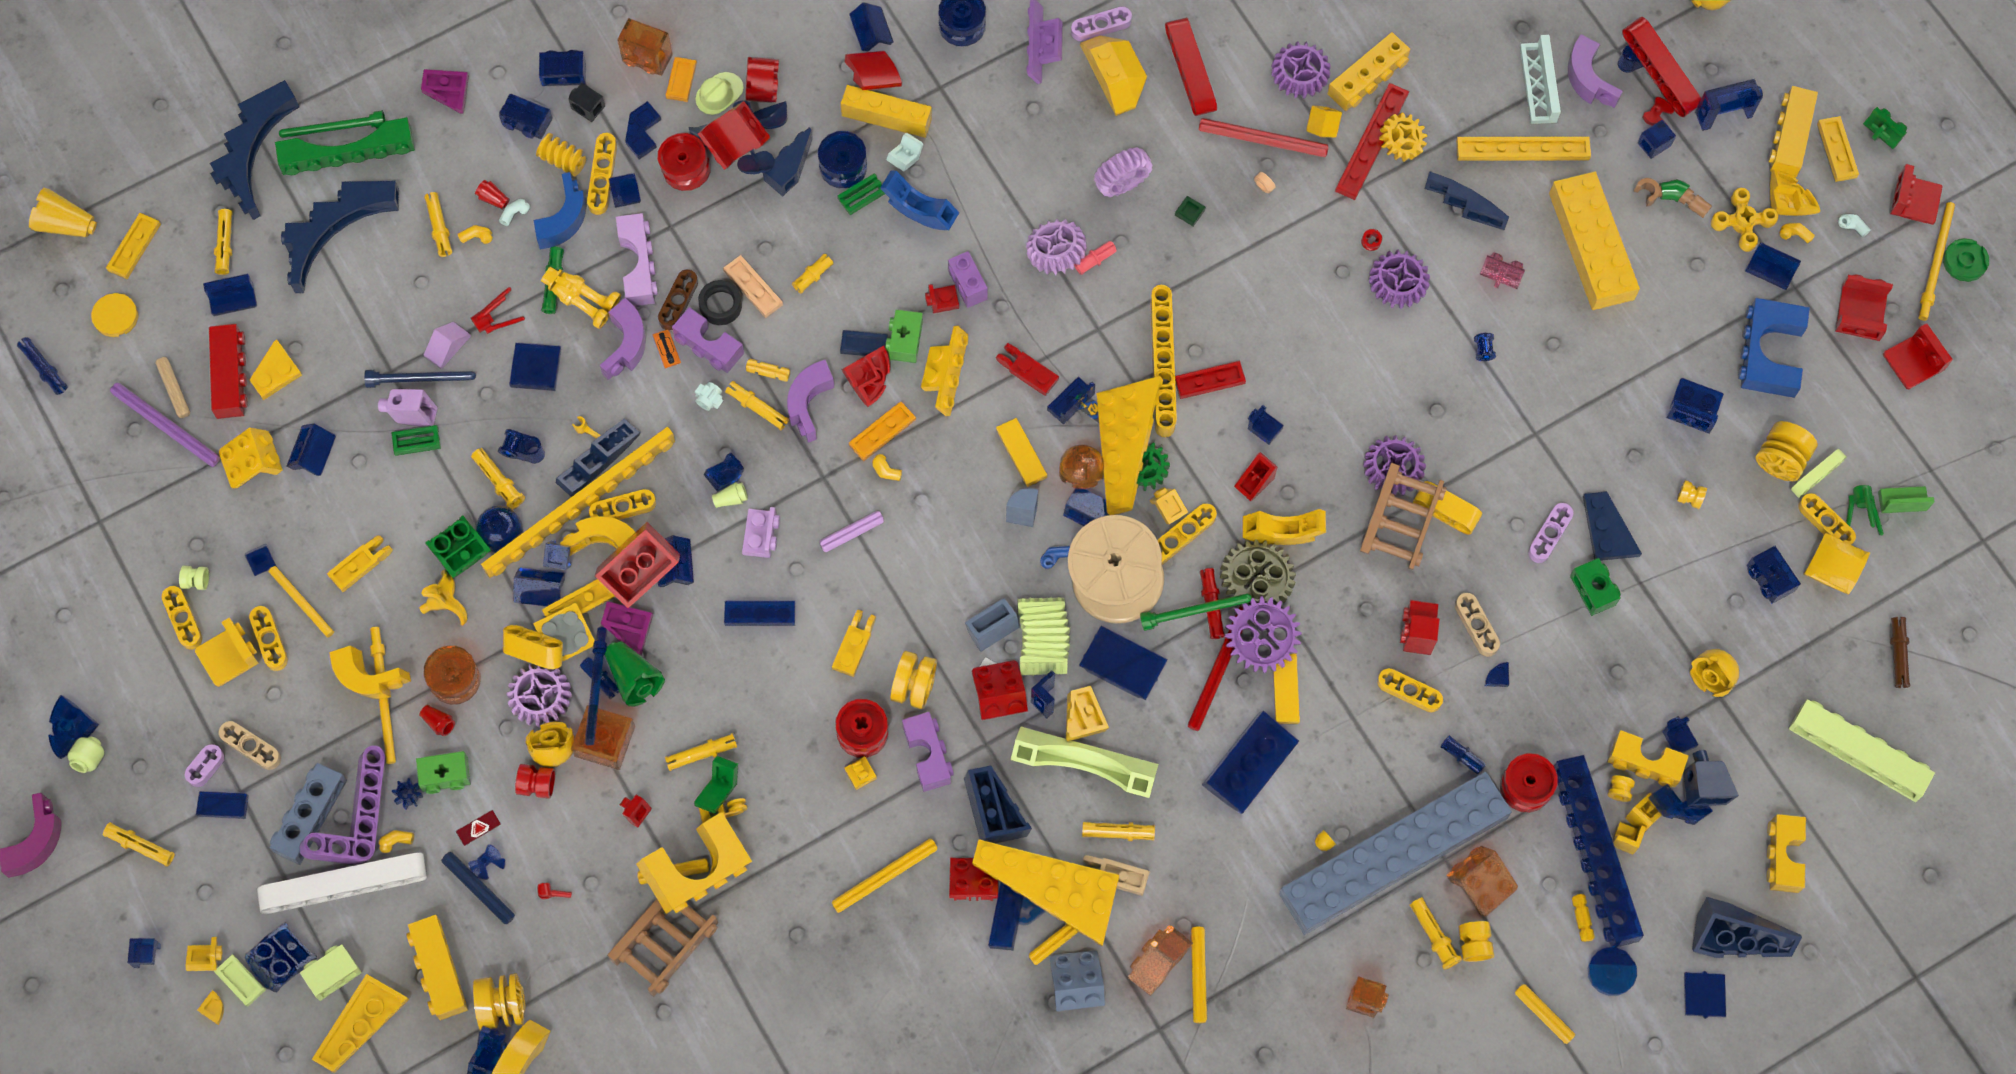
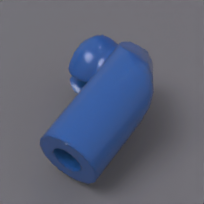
[1040,546,1070,569]

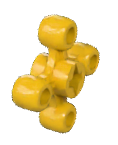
[1711,188,1778,252]

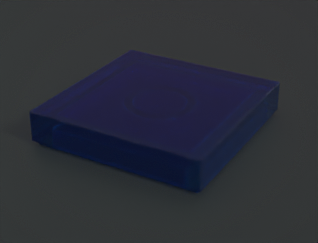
[509,343,562,391]

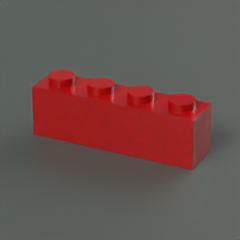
[209,324,248,419]

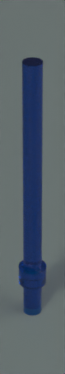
[585,627,607,746]

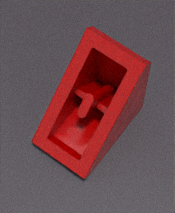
[1234,452,1278,501]

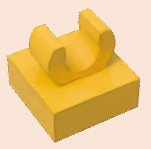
[844,757,877,790]

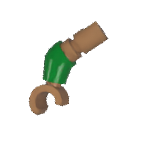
[1634,178,1712,218]

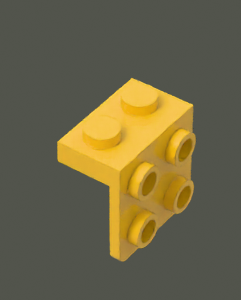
[219,427,283,489]
[195,617,259,687]

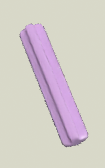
[819,511,884,552]

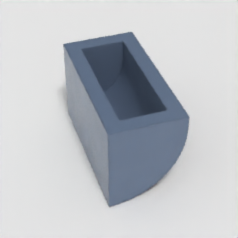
[1006,488,1039,527]
[965,598,1020,652]

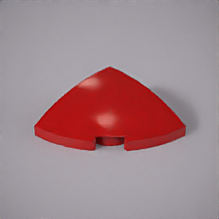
[841,346,890,407]

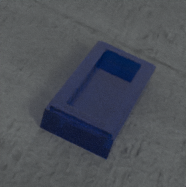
[196,791,249,819]

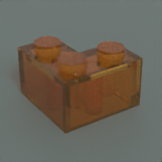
[1128,925,1193,996]

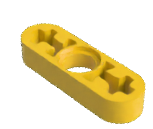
[589,489,656,520]
[1798,493,1856,545]
[161,586,202,650]
[249,606,288,671]
[1377,668,1443,712]

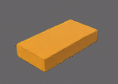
[666,57,697,102]

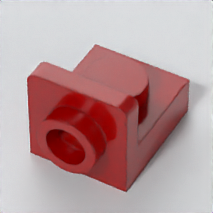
[925,284,959,313]

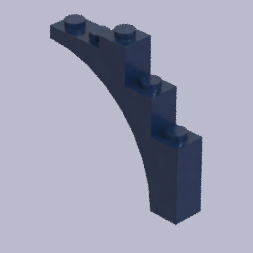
[210,80,299,220]
[281,181,400,293]

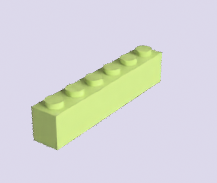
[1789,699,1935,802]

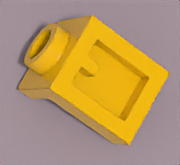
[1149,487,1188,524]

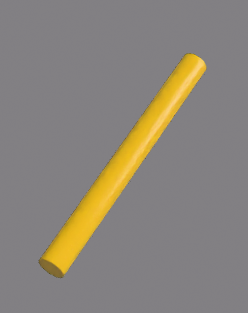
[268,566,334,638]

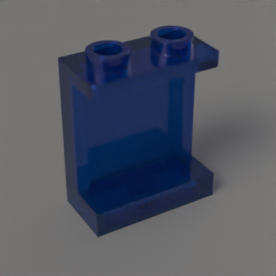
[1695,79,1763,131]

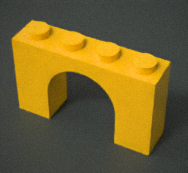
[636,812,752,914]

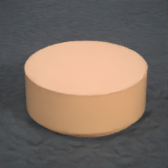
[1254,172,1276,193]

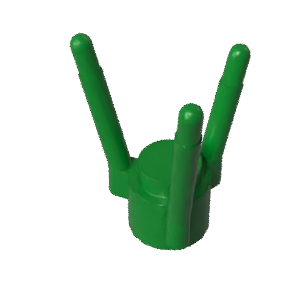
[1846,485,1884,536]

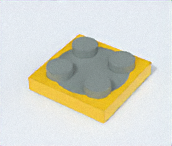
[533,602,597,662]

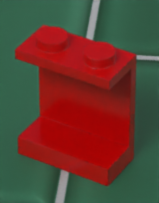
[698,101,770,170]
[1835,274,1893,341]

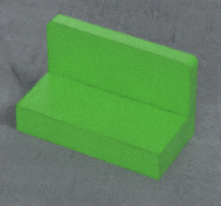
[1878,486,1935,513]

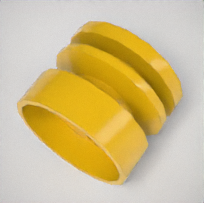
[1756,421,1818,482]
[473,973,526,1031]

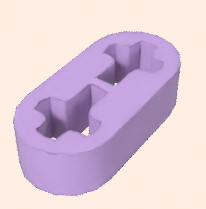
[185,745,225,787]

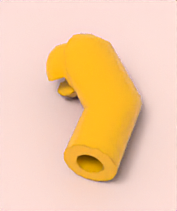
[458,225,493,244]
[378,830,414,853]

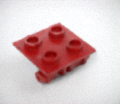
[949,858,998,901]

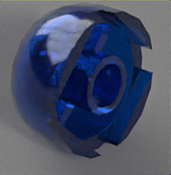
[476,505,523,553]

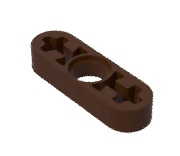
[658,269,698,330]

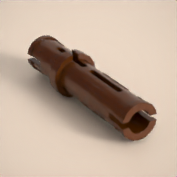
[1890,617,1911,688]

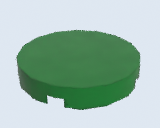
[1943,238,1989,282]

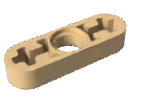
[1455,593,1500,657]
[219,721,281,770]

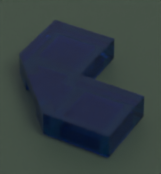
[625,101,661,159]
[1648,784,1713,825]

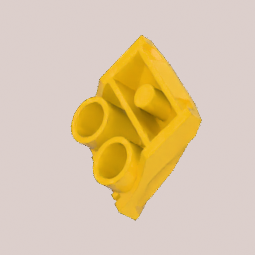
[1804,533,1870,595]

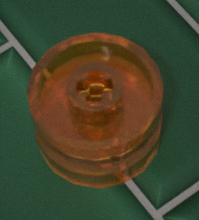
[424,646,481,705]

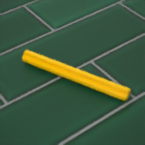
[832,839,937,913]

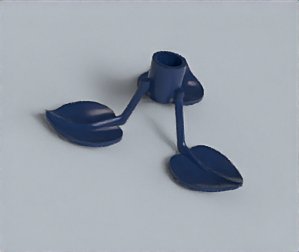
[689,100,787,174]

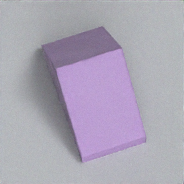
[424,322,471,369]

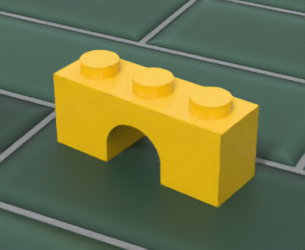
[1607,730,1689,788]
[1766,814,1806,893]

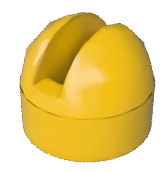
[1315,830,1336,851]

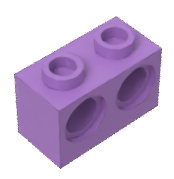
[948,251,988,308]

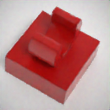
[619,794,652,828]

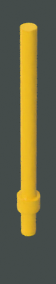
[1919,202,1955,321]
[370,627,396,764]

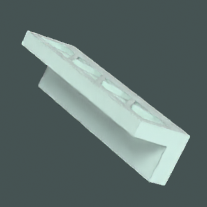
[1520,35,1561,124]

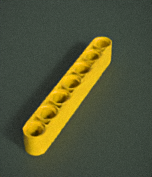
[1150,285,1177,437]

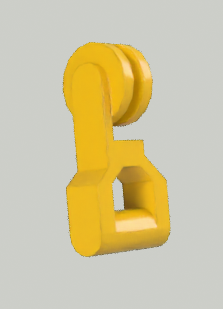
[699,798,748,823]

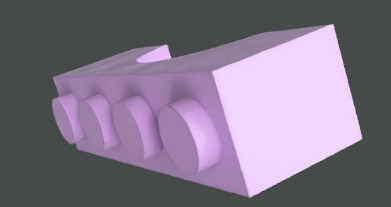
[616,213,658,306]

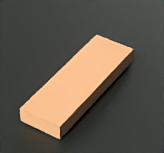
[723,255,783,318]

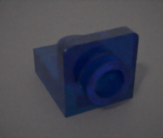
[1248,405,1284,445]
[1662,716,1699,753]

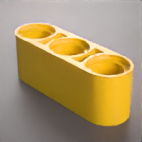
[1413,481,1482,535]
[503,625,563,669]

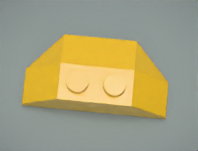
[1080,35,1147,116]

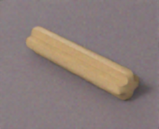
[155,357,190,418]

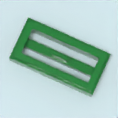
[837,173,885,215]
[391,425,441,456]

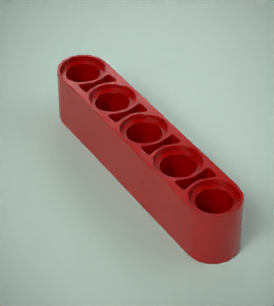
[1165,17,1217,116]
[1622,17,1702,117]

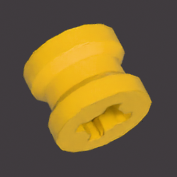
[1607,775,1635,802]

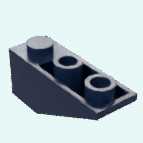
[763,127,813,197]

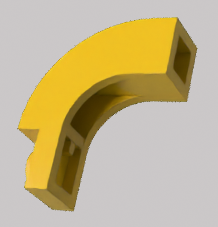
[1243,509,1326,545]
[560,516,635,558]
[329,646,411,699]
[492,1019,551,1074]

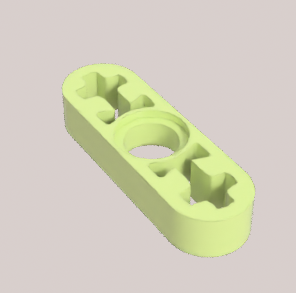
[1791,449,1847,498]

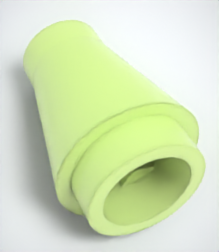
[712,482,748,508]

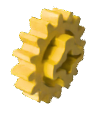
[1379,112,1427,162]

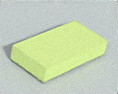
[214,954,266,1007]

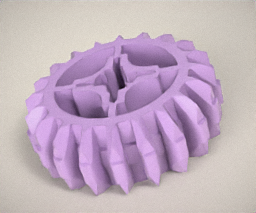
[1094,147,1153,197]
[1026,219,1087,275]
[507,664,572,727]

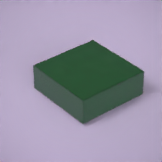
[1175,196,1206,227]

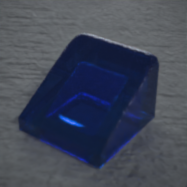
[245,544,277,576]

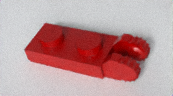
[996,343,1059,396]

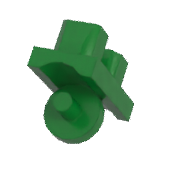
[1863,107,1907,149]

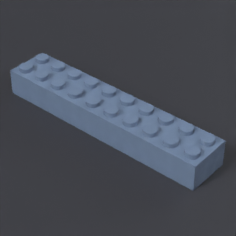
[1279,772,1512,935]

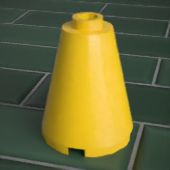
[29,188,97,237]

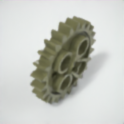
[1220,539,1296,608]

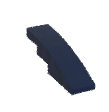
[1424,171,1509,230]
[555,418,640,497]

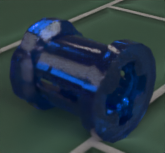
[1474,333,1496,361]

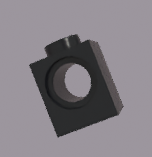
[568,83,605,122]

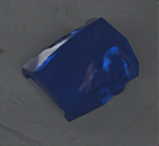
[245,922,317,993]

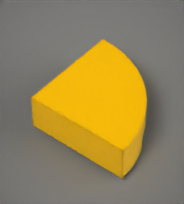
[197,990,224,1025]

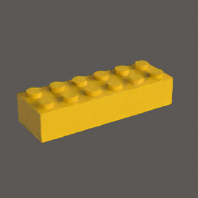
[1549,171,1640,310]

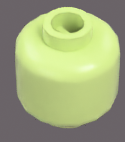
[68,736,104,773]

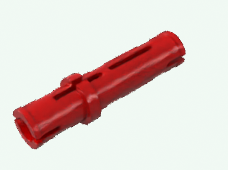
[1199,568,1225,639]

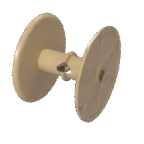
[1068,515,1164,623]

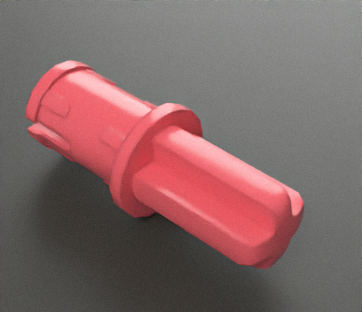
[1074,241,1117,275]

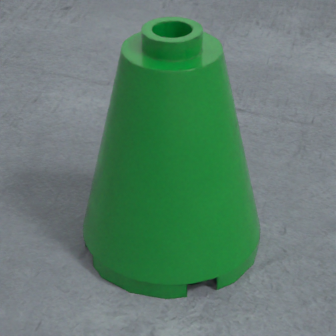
[605,642,665,707]

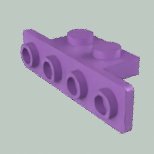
[1026,0,1062,84]

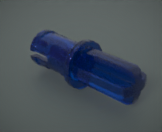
[580,657,619,699]
[1441,735,1486,774]

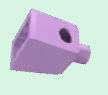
[378,389,438,427]

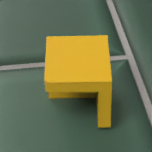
[1306,105,1342,138]
[1611,822,1646,855]

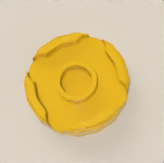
[91,293,139,337]

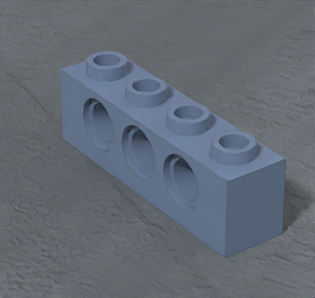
[269,763,347,865]

